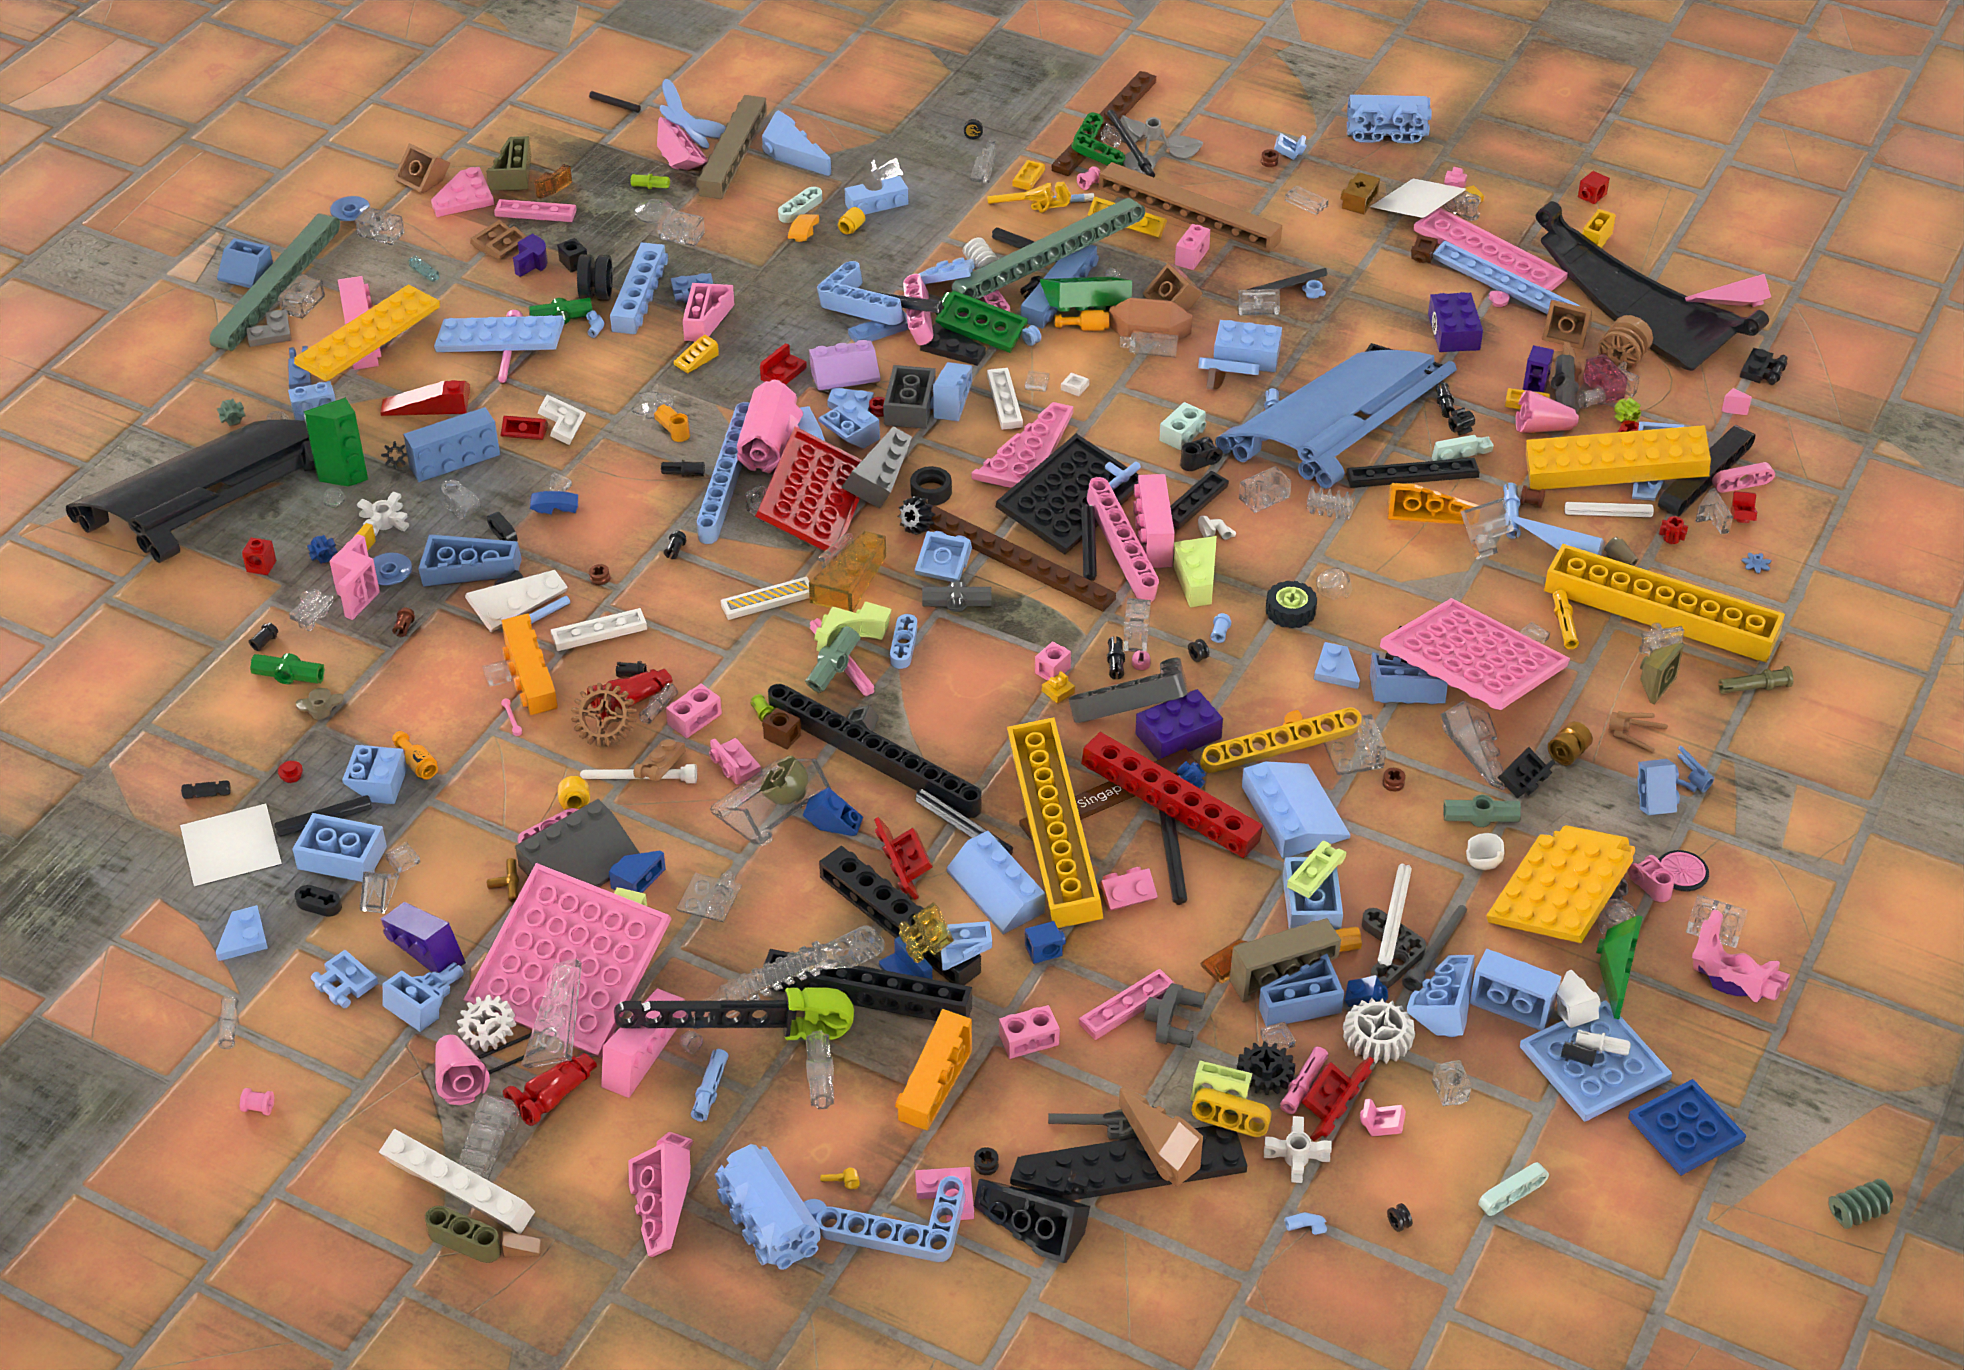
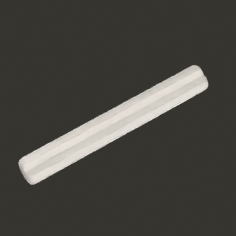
[1564,502,1654,518]

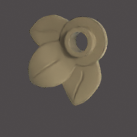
[296,688,344,719]

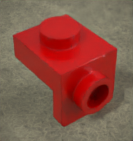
[1731,491,1758,523]

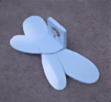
[660,79,726,149]

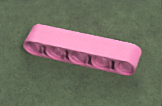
[903,274,933,345]

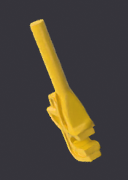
[987,182,1071,213]

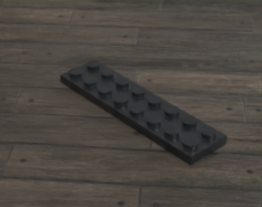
[1021,1125,1248,1201]

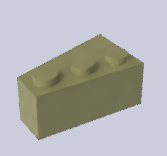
[486,136,531,190]

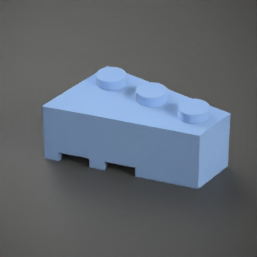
[931,362,972,421]

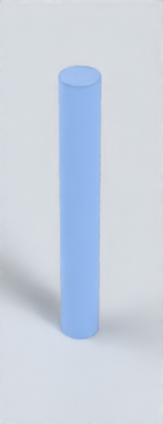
[529,596,570,624]

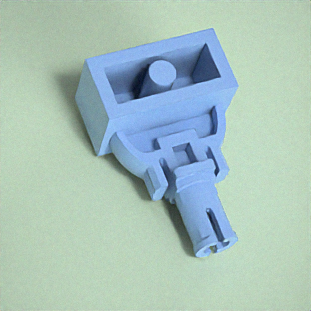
[383,962,464,1032]

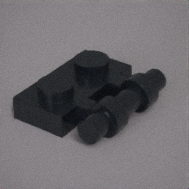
[1740,347,1788,385]

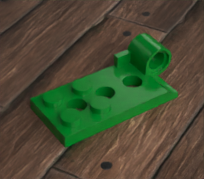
[935,290,1028,353]

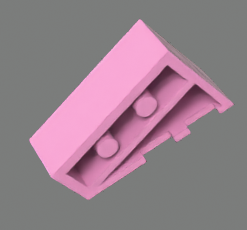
[683,283,735,342]

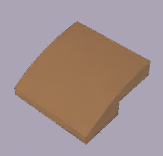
[470,220,527,259]

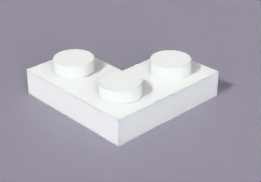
[538,395,586,445]

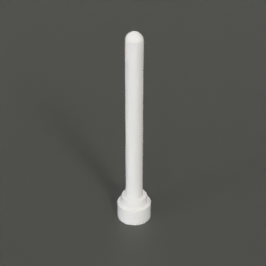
[580,764,697,784]

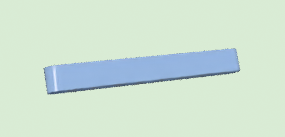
[697,402,750,544]

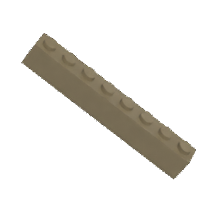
[696,95,767,199]

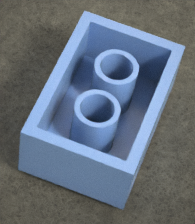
[1214,320,1282,372]
[293,813,387,883]
[1283,857,1343,930]
[1469,949,1562,1031]

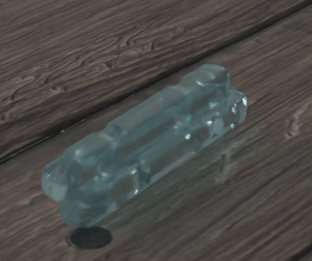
[409,256,440,282]

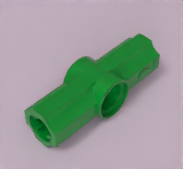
[529,298,592,324]
[250,653,325,684]

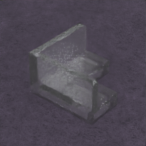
[1461,498,1514,560]

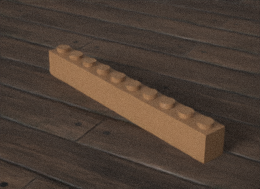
[1099,162,1282,253]

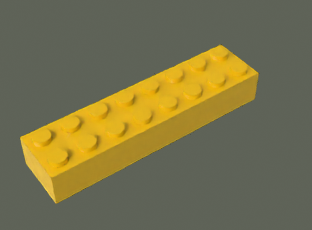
[1526,425,1711,490]

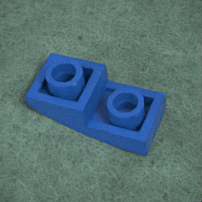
[530,491,578,514]

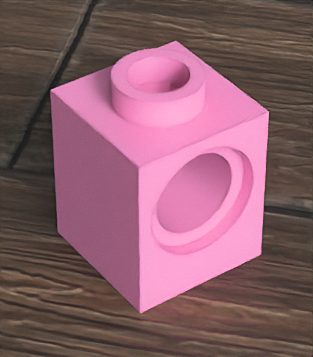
[1035,641,1071,680]

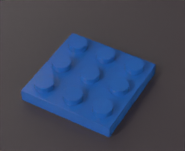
[1628,1079,1746,1176]

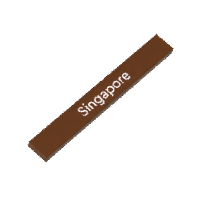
[1019,748,1198,841]

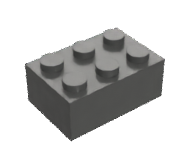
[883,365,936,429]

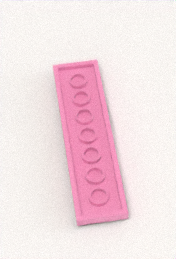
[1414,207,1568,291]

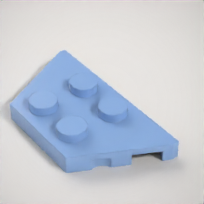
[904,257,975,284]

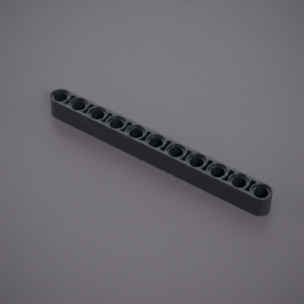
[768,684,982,818]

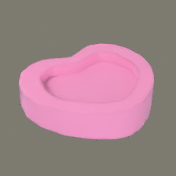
[1489,291,1510,307]

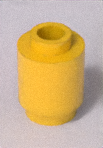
[838,207,865,235]

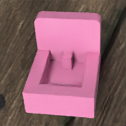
[1360,1099,1406,1136]

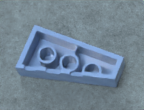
[418,534,522,586]

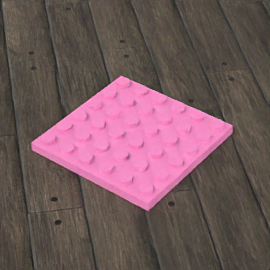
[1379,598,1570,710]
[463,863,672,1058]

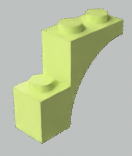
[814,601,892,652]

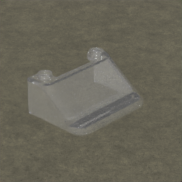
[710,759,832,846]

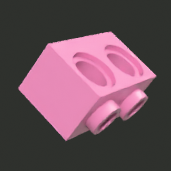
[666,684,722,739]
[999,1005,1060,1059]

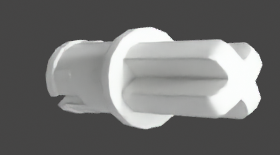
[1575,1029,1631,1055]

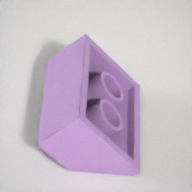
[809,340,881,391]

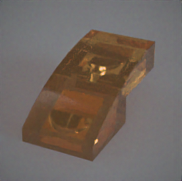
[535,164,572,198]

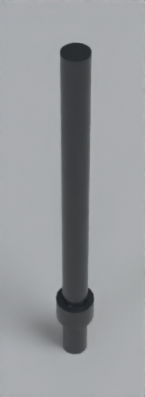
[1107,110,1155,178]

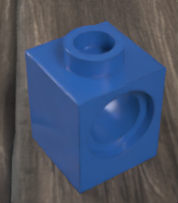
[1025,921,1066,964]

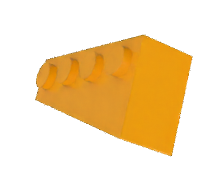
[501,613,558,715]
[895,1009,972,1131]

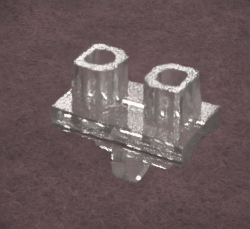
[289,589,334,631]
[1639,623,1684,656]

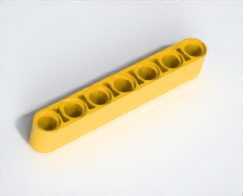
[1200,707,1362,773]

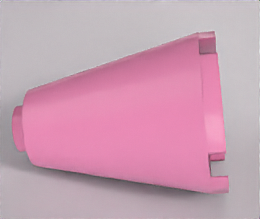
[1515,390,1579,433]
[435,1035,490,1105]

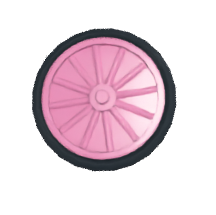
[1658,850,1709,891]

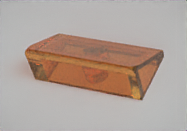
[1200,939,1247,984]

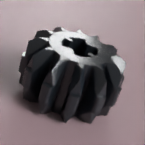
[897,496,936,535]

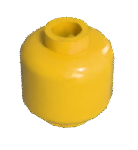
[558,776,590,810]

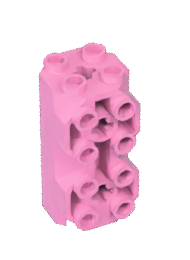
[737,380,803,474]

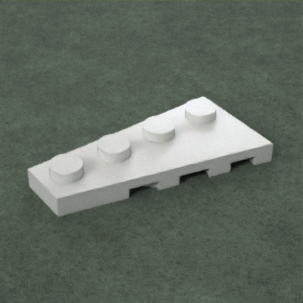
[465,570,568,633]

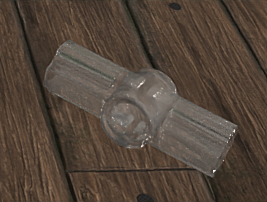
[806,1031,834,1109]

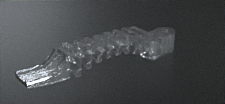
[691,926,885,1030]

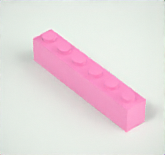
[338,276,381,370]

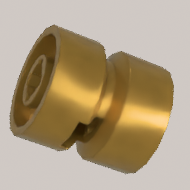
[1547,721,1593,766]

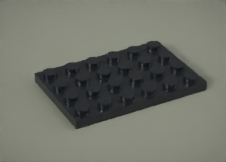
[995,433,1139,554]

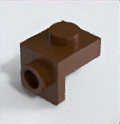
[1411,234,1438,263]

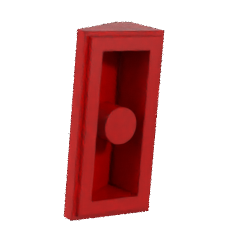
[500,415,548,440]

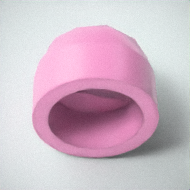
[1132,650,1151,670]

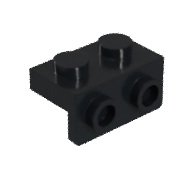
[1497,747,1555,799]

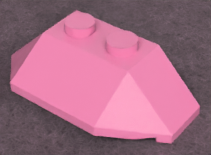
[657,117,708,170]

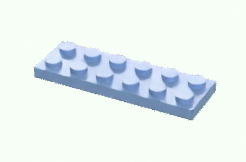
[434,315,565,352]

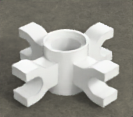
[357,492,409,536]
[1264,1116,1331,1183]

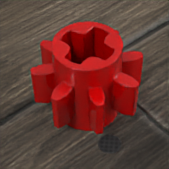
[1659,516,1688,544]

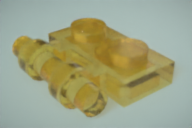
[899,902,954,963]

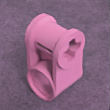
[1628,855,1675,902]

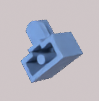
[1637,759,1680,815]

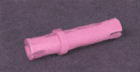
[1280,1047,1328,1114]

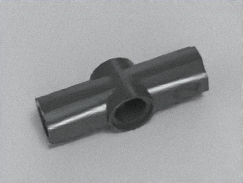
[1551,354,1579,409]
[922,581,991,612]

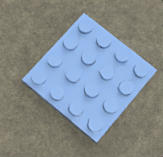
[1520,1000,1672,1122]

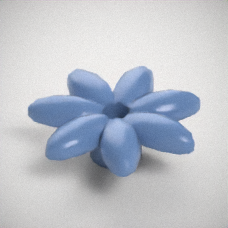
[1741,553,1771,573]

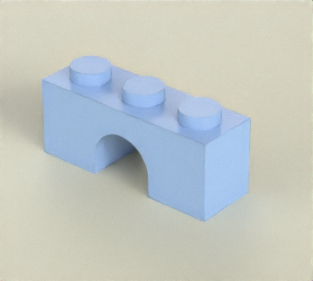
[845,176,908,215]

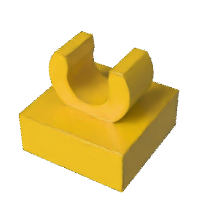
[1042,671,1075,704]

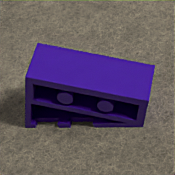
[381,902,466,973]

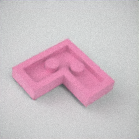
[915,1167,974,1221]

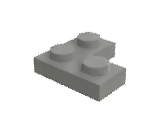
[246,310,291,347]

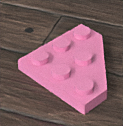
[431,167,494,217]

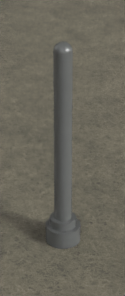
[1402,905,1467,992]

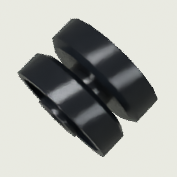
[577,254,613,300]

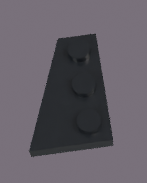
[920,322,986,366]

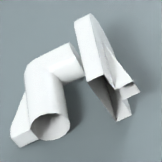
[1198,516,1236,540]

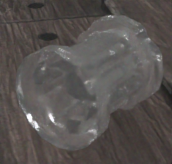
[1577,386,1606,409]

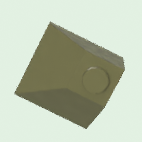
[1640,642,1684,705]

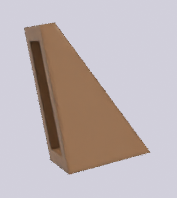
[502,1231,541,1258]

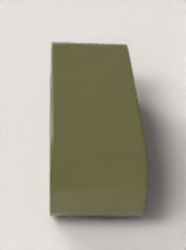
[425,1206,501,1263]

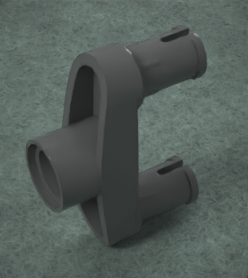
[1144,983,1206,1048]

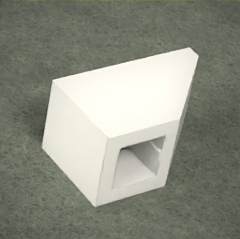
[1557,970,1601,1028]

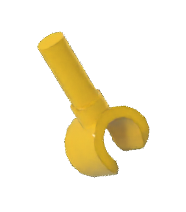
[820,1167,860,1189]

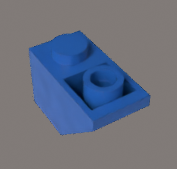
[803,787,863,836]

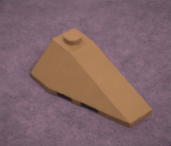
[1119,1086,1203,1187]

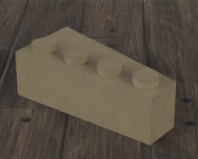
[1229,918,1341,1002]

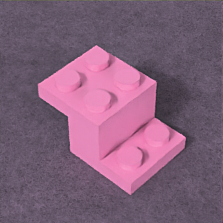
[330,534,380,620]

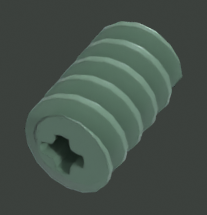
[1828,1178,1893,1229]

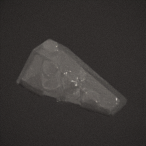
[1440,700,1506,790]

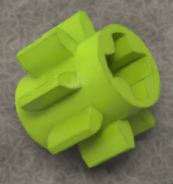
[1614,397,1641,423]

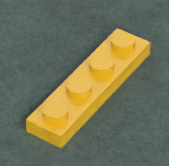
[1088,196,1167,239]

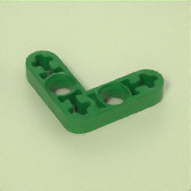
[1071,112,1126,166]

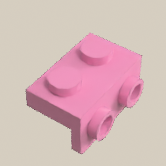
[1097,867,1158,911]

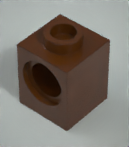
[762,708,801,750]

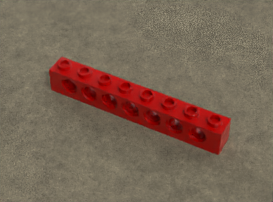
[1081,731,1263,859]

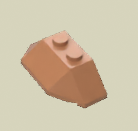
[1109,298,1192,345]

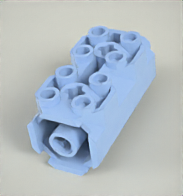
[1347,95,1432,143]
[715,1144,820,1269]

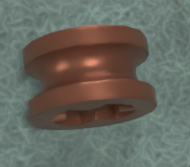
[1261,149,1279,167]
[589,564,611,585]
[1383,767,1406,792]

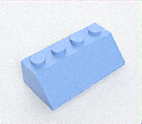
[947,831,1045,934]

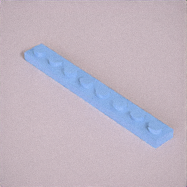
[1433,240,1580,314]

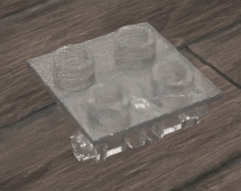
[676,871,742,923]

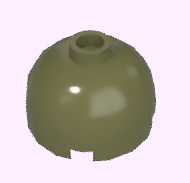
[760,756,808,805]

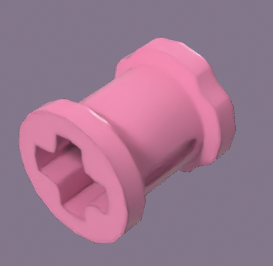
[1076,166,1101,190]
[240,1088,274,1115]

